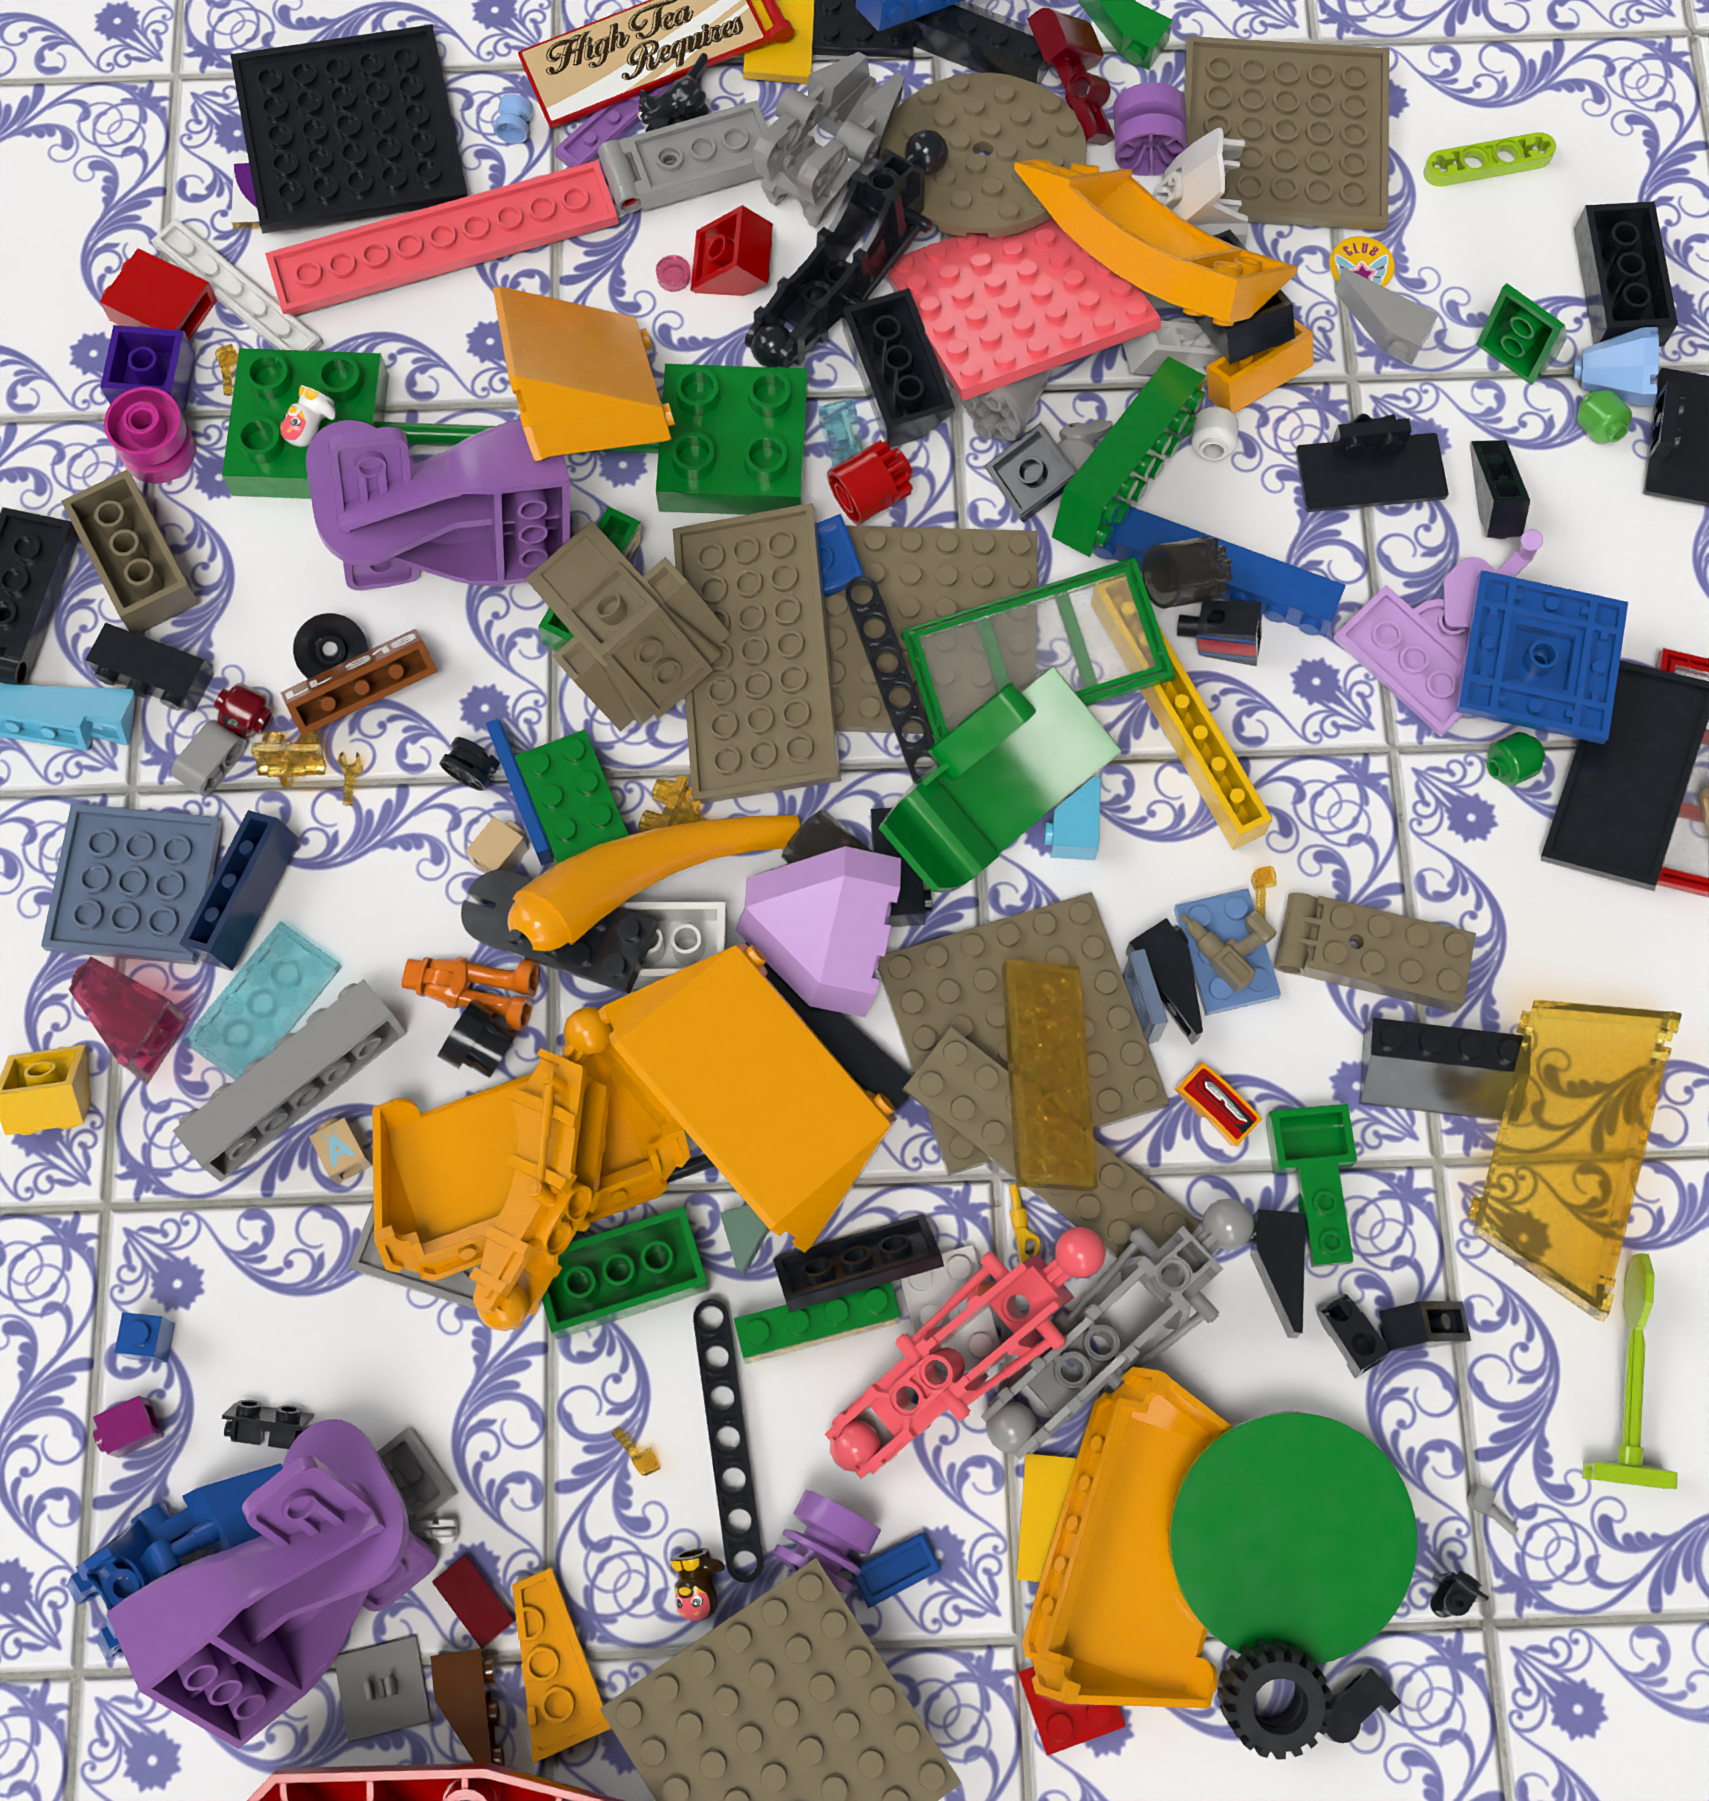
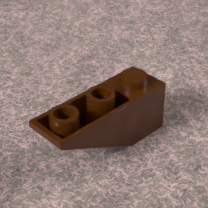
[430,1648,505,1767]

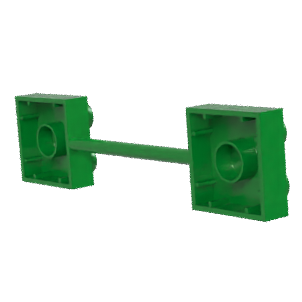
[222,348,808,515]

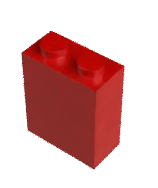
[99,248,217,341]

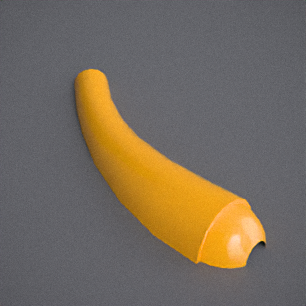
[508,815,800,951]

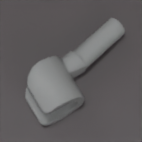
[1467,1485,1519,1536]

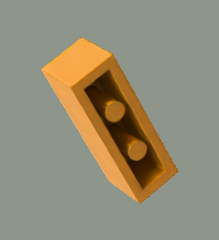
[1206,319,1314,414]

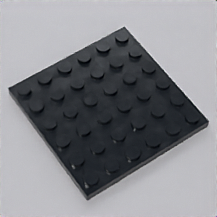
[230,24,468,234]

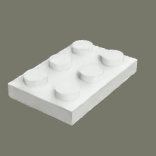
[900,1245,1005,1378]

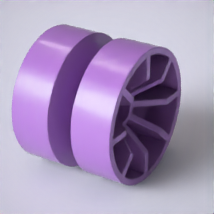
[1113,82,1188,176]

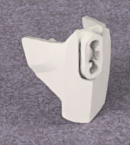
[1153,128,1248,247]

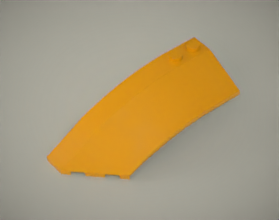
[1014,159,1298,326]

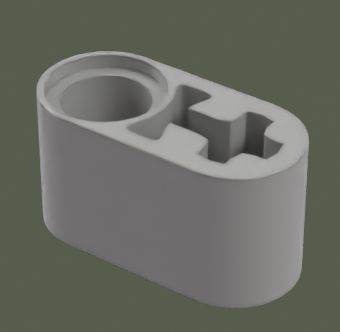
[171,720,246,797]

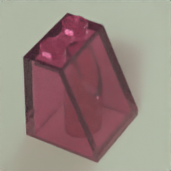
[69,956,190,1085]

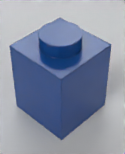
[114,1312,175,1363]

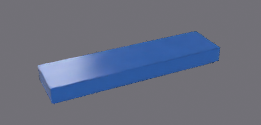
[485,718,554,866]

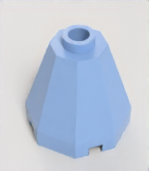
[1574,327,1659,406]

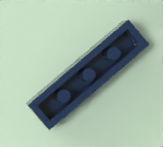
[179,810,300,971]

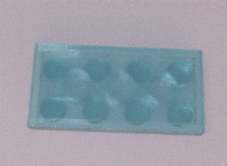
[182,921,342,1081]

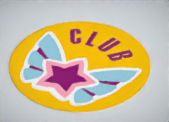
[1329,236,1395,287]

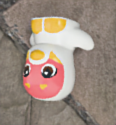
[280,385,336,447]

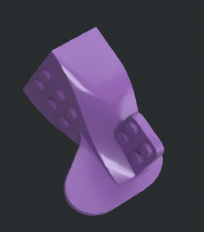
[306,419,570,590]
[107,1419,437,1749]

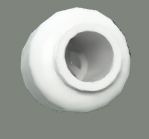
[1191,406,1239,461]

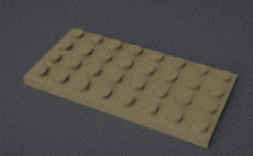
[672,503,841,805]

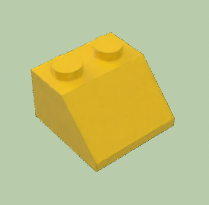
[0,1044,91,1135]

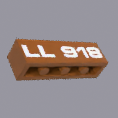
[281,629,438,736]

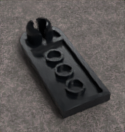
[461,870,659,994]

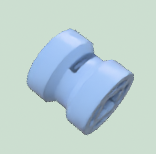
[493,94,533,144]

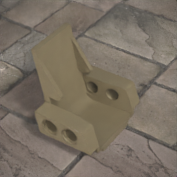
[525,520,731,732]

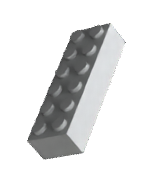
[172,979,406,1182]

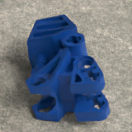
[67,1463,283,1660]

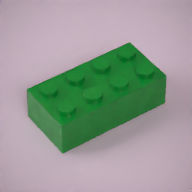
[515,729,629,863]
[542,1207,710,1340]

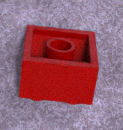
[690,205,773,296]

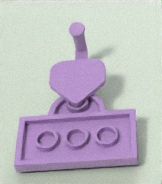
[1333,529,1543,737]

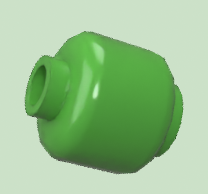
[1577,390,1632,444]

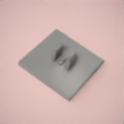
[334,1636,432,1742]

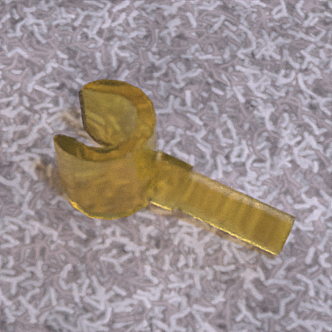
[215,344,238,396]
[338,751,364,806]
[1251,866,1277,918]
[612,1427,660,1476]

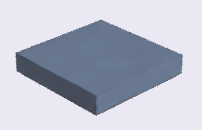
[1122,949,1168,1044]

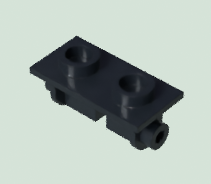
[222,1400,313,1449]
[1430,1571,1489,1618]

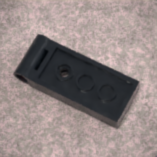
[0,507,79,685]

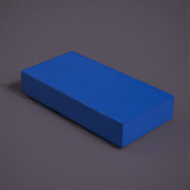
[851,1532,942,1609]

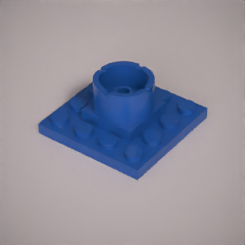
[1455,570,1628,744]

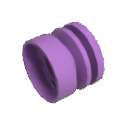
[772,1489,881,1595]

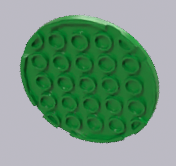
[1168,1411,1417,1665]

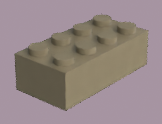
[61,469,199,634]

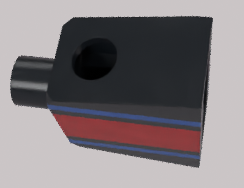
[1177,600,1262,666]

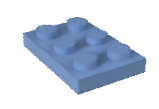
[1174,889,1281,1016]

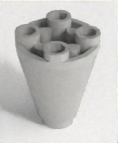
[959,368,1053,441]

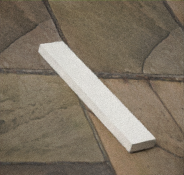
[151,218,323,351]

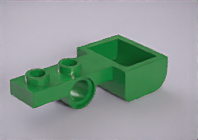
[1266,1104,1357,1268]

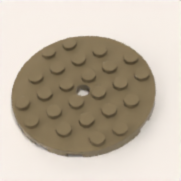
[880,73,1087,238]

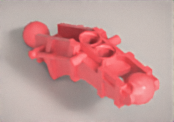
[824,1227,1106,1479]

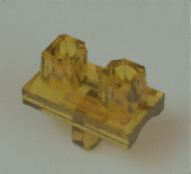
[251,732,326,788]
[638,775,706,832]

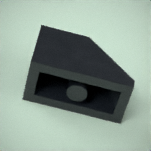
[1379,1301,1471,1351]

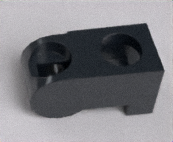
[1317,1294,1391,1379]
[1322,1668,1401,1743]

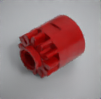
[827,440,913,525]

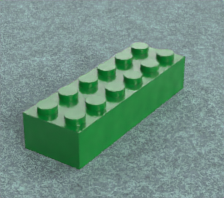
[1052,356,1206,558]

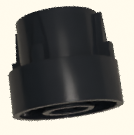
[437,1000,516,1079]

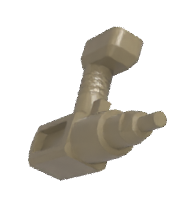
[1179,910,1277,992]

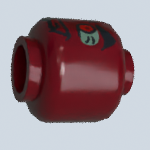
[214,683,273,738]

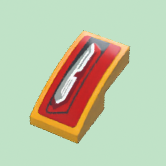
[1174,1062,1262,1146]

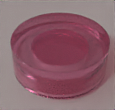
[656,255,691,292]

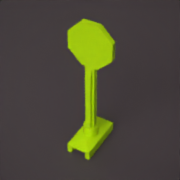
[1582,1253,1678,1489]

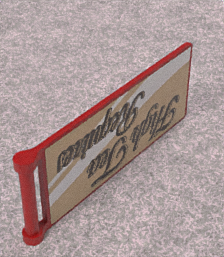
[518,0,795,129]

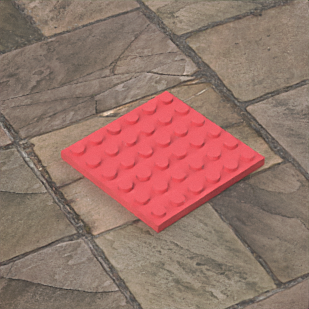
[885,217,1161,401]

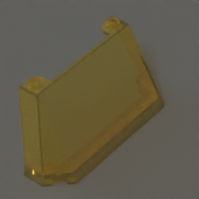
[1467,1000,1682,1322]

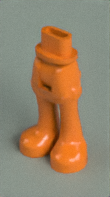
[401,956,539,1031]

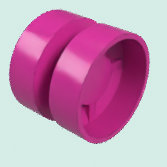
[104,387,196,484]

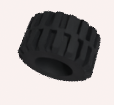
[1217,1638,1333,1760]

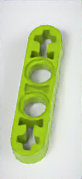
[1423,132,1556,186]

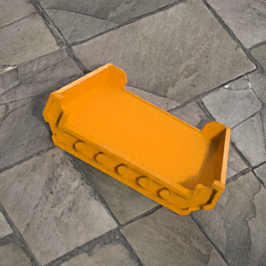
[493,286,675,462]
[598,943,897,1253]
[372,1042,691,1282]
[1022,1367,1232,1708]

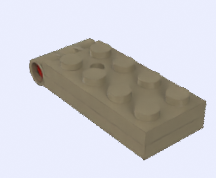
[1274,893,1476,1013]

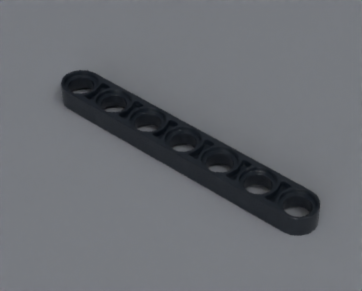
[845,576,937,783]
[693,1299,764,1583]

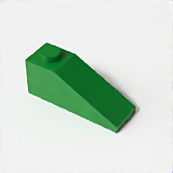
[1079,0,1173,70]

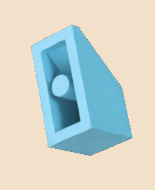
[1044,777,1101,860]

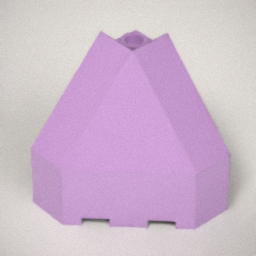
[735,846,901,1017]

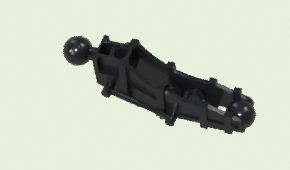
[745,129,949,368]

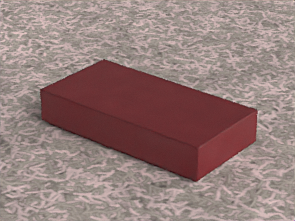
[432,1555,516,1649]

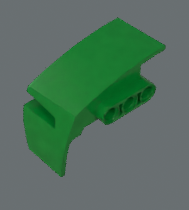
[879,665,1122,893]

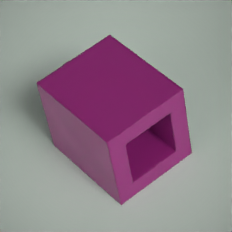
[93,1396,164,1458]

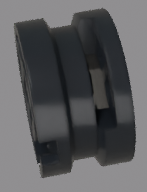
[439,737,500,791]

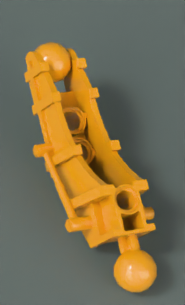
[468,1007,613,1331]

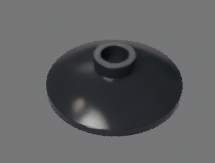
[293,613,368,679]

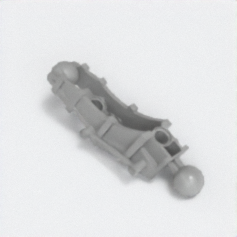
[981,1198,1254,1460]

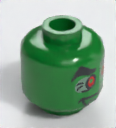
[1486,732,1545,786]

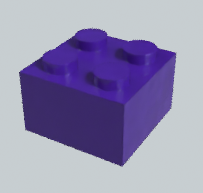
[100,325,195,414]

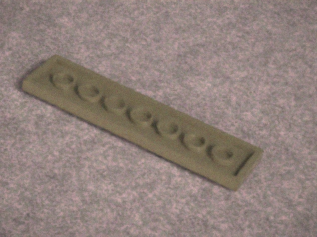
[902,1027,1201,1276]

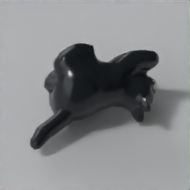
[637,53,709,132]

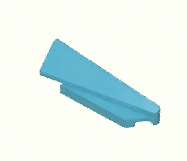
[0,684,135,751]

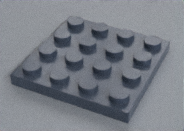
[41,804,223,965]

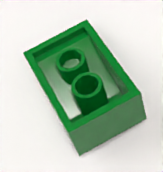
[1476,283,1567,385]

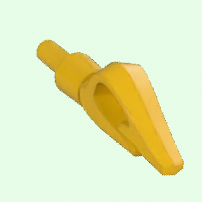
[1009,1184,1042,1263]

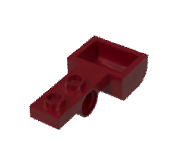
[1027,8,1114,145]

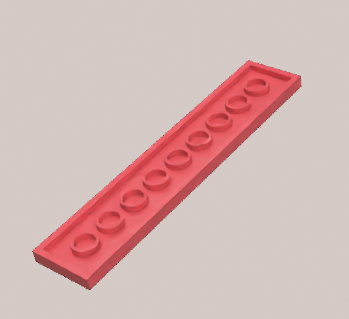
[265,160,619,316]

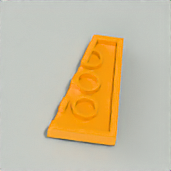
[512,1568,612,1764]

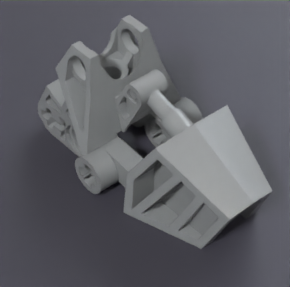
[752,52,905,228]

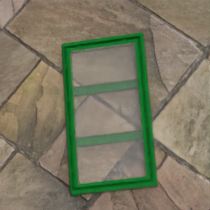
[901,557,1175,742]

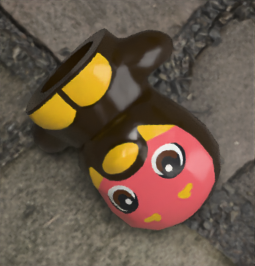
[670,1548,725,1622]

